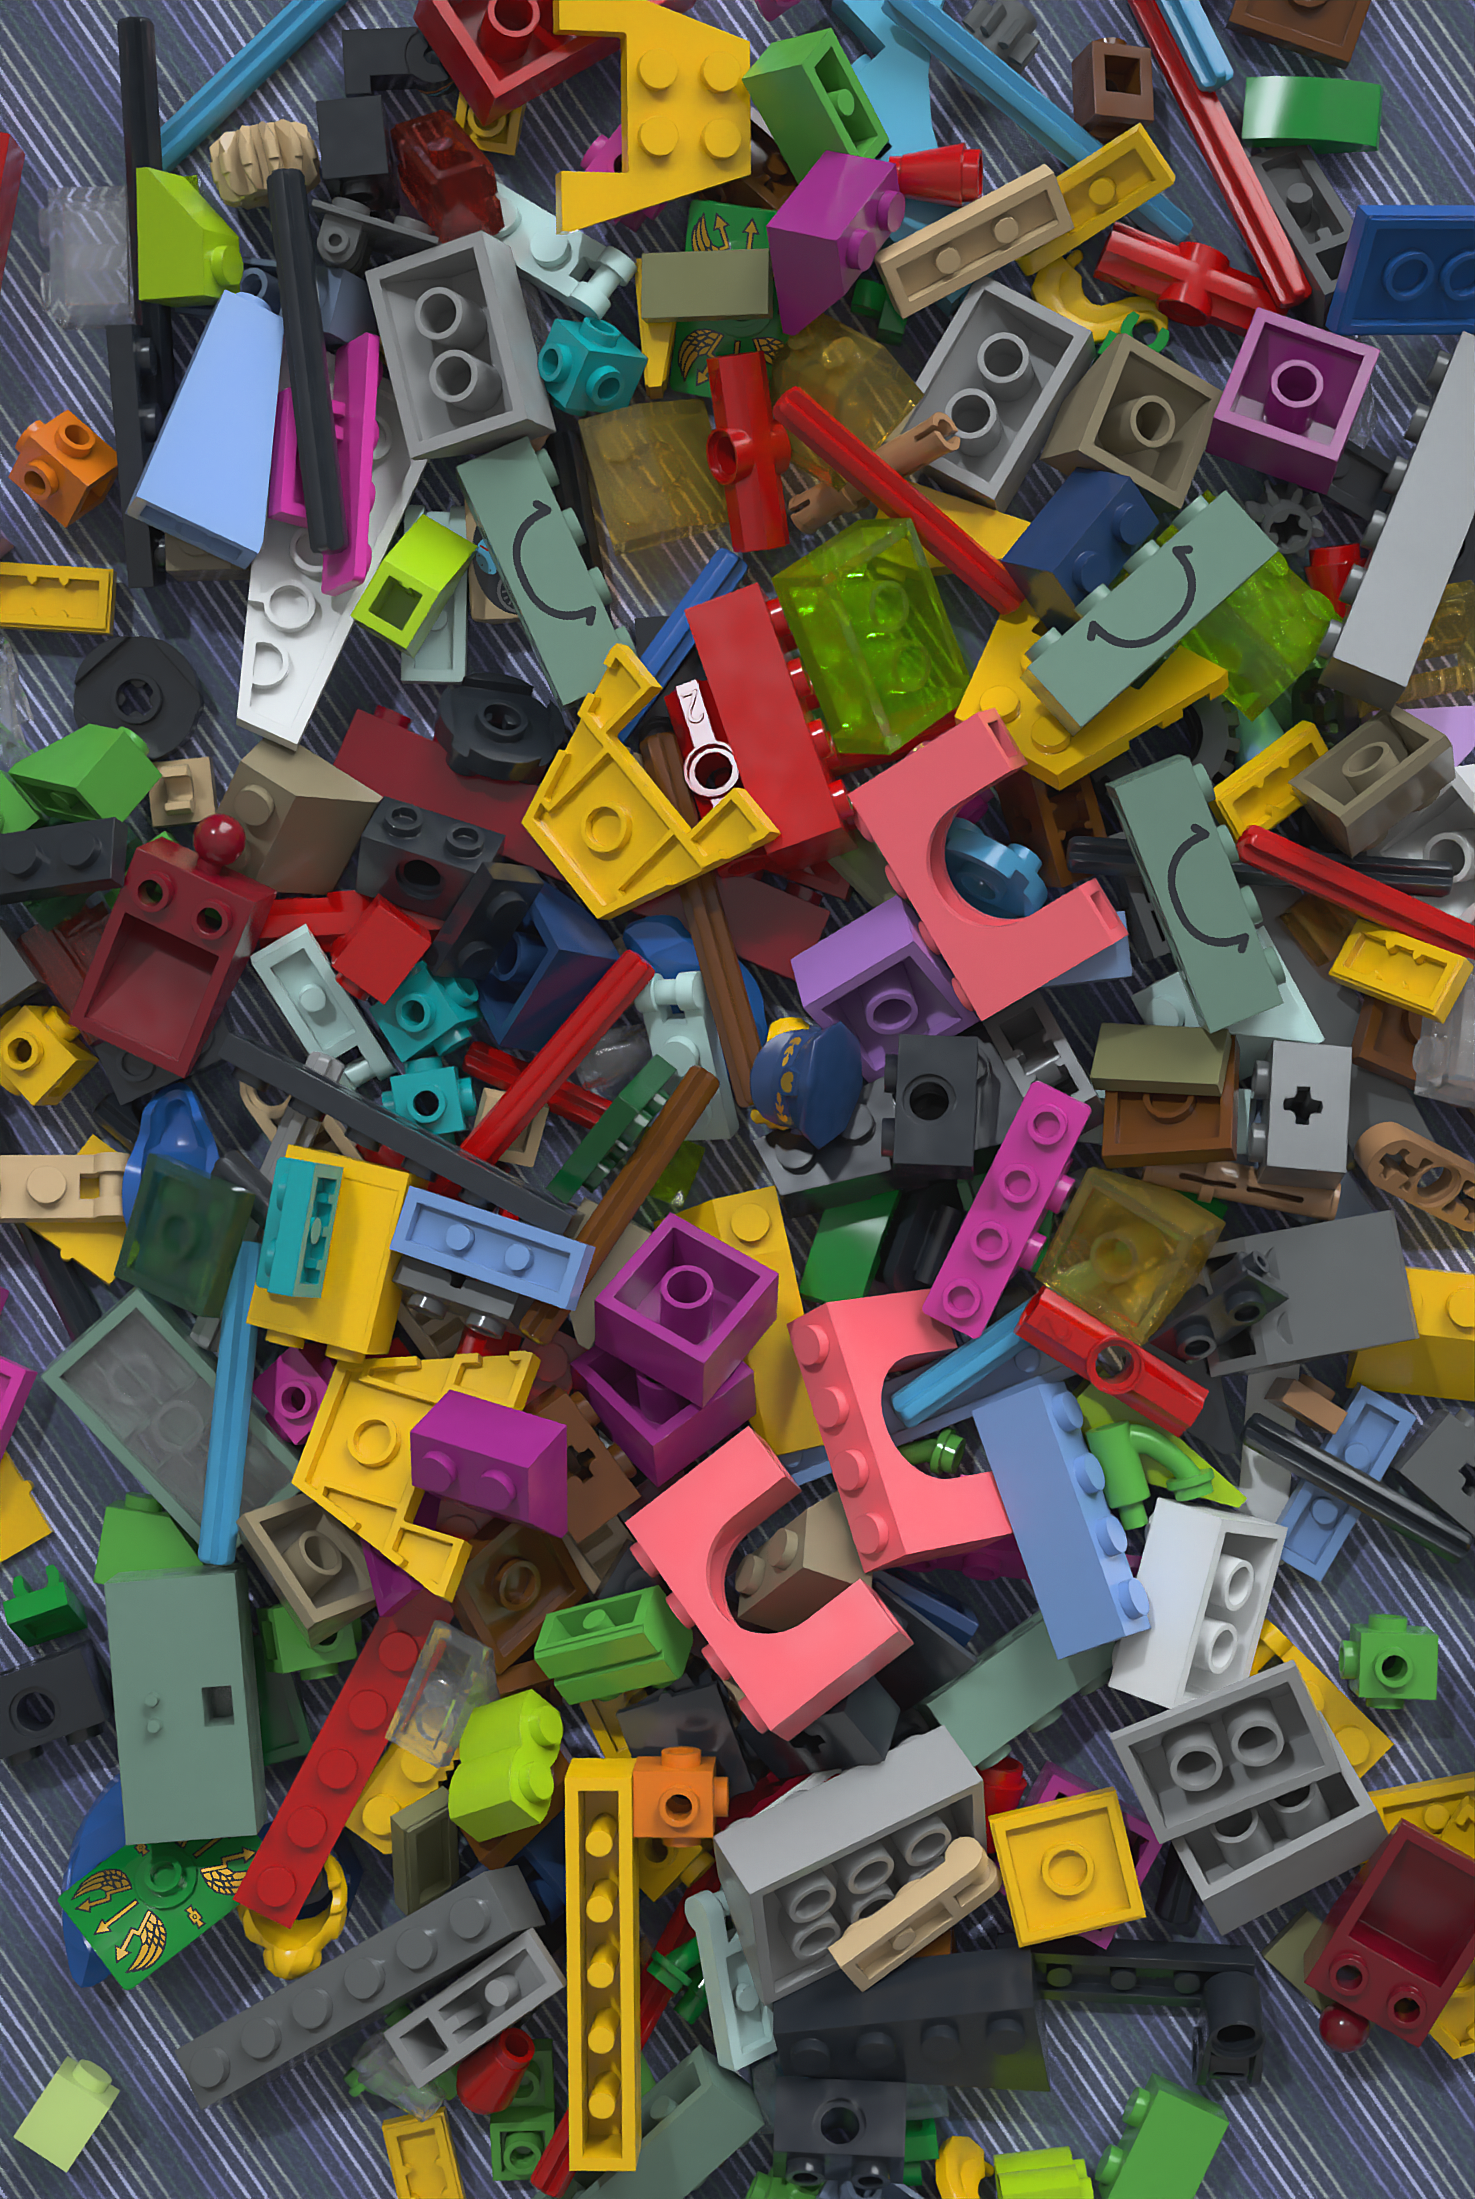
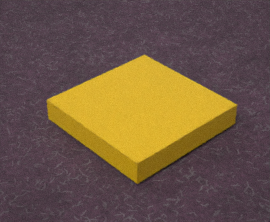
[988,1786,1146,1948]

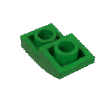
[1242,76,1383,154]
[799,1189,902,1305]

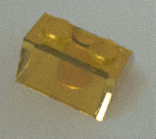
[770,313,925,492]
[578,398,729,556]

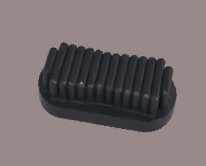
[874,1180,965,1293]

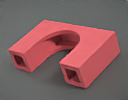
[847,708,1129,1021]
[786,1289,1014,1573]
[625,1426,914,1741]

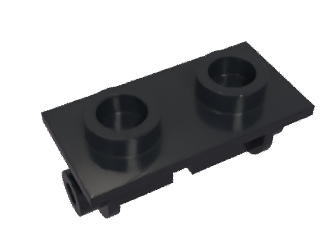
[1148,1250,1289,1366]

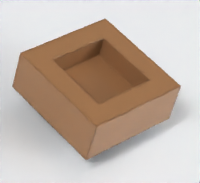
[1264,1374,1348,1435]

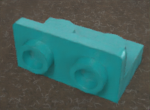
[256,1157,344,1298]

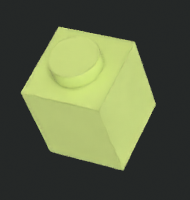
[13,2056,120,2173]

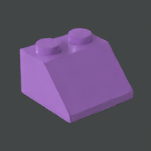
[791,894,980,1083]

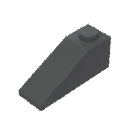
[1248,145,1353,337]

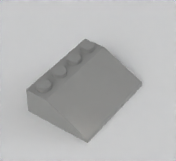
[713,1725,987,2007]

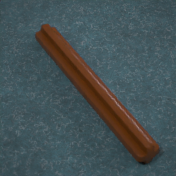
[519,1065,720,1346]

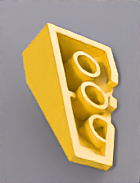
[653,1185,824,1456]

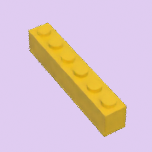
[565,1758,642,2171]

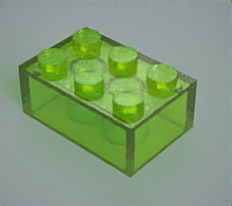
[1112,489,1343,722]
[771,518,971,755]

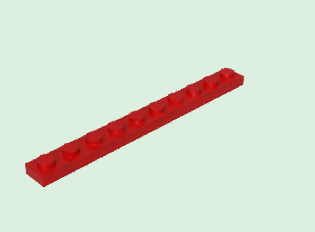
[232,1330,592,1929]

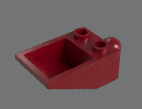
[68,814,278,1078]
[1304,1818,1475,2053]

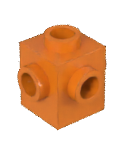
[8,409,118,528]
[633,1746,729,1848]

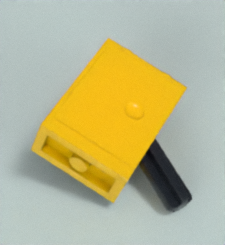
[211,1144,429,1364]

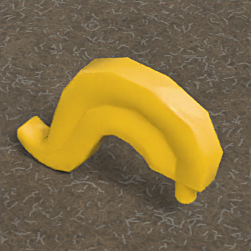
[1030,250,1168,345]
[935,2136,994,2199]

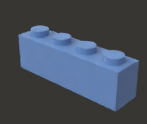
[971,1382,1151,1660]

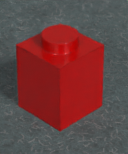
[332,893,432,1005]

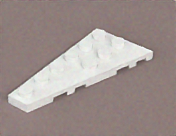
[236,334,430,751]

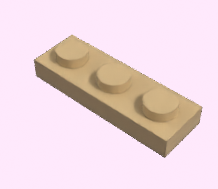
[874,164,1075,319]

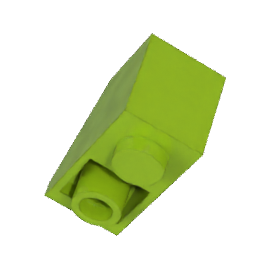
[350,514,479,659]

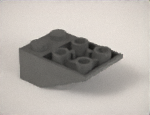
[1187,1210,1419,1377]

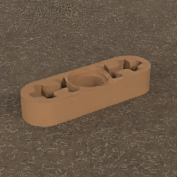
[1354,1122,1475,1232]

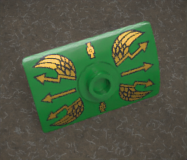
[670,199,804,405]
[57,1835,262,1990]

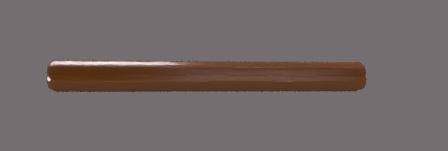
[640,732,762,1108]

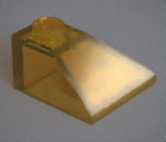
[1035,1167,1226,1346]

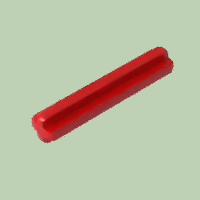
[462,1041,613,1130]

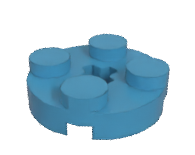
[945,817,1048,919]

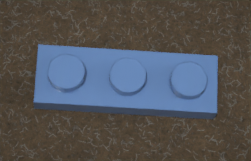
[389,1186,596,1311]
[1275,1382,1417,1582]

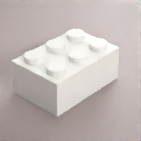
[1108,1498,1288,1709]

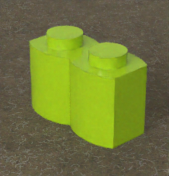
[448,1689,563,1842]
[993,2146,1094,2199]

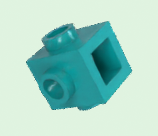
[538,317,648,416]
[369,961,484,1063]
[382,1056,477,1145]

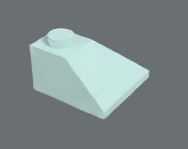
[1130,926,1325,1081]

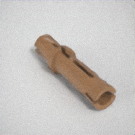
[788,412,961,534]
[1141,1161,1341,1222]

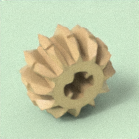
[209,119,321,210]

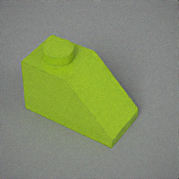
[136,167,244,308]

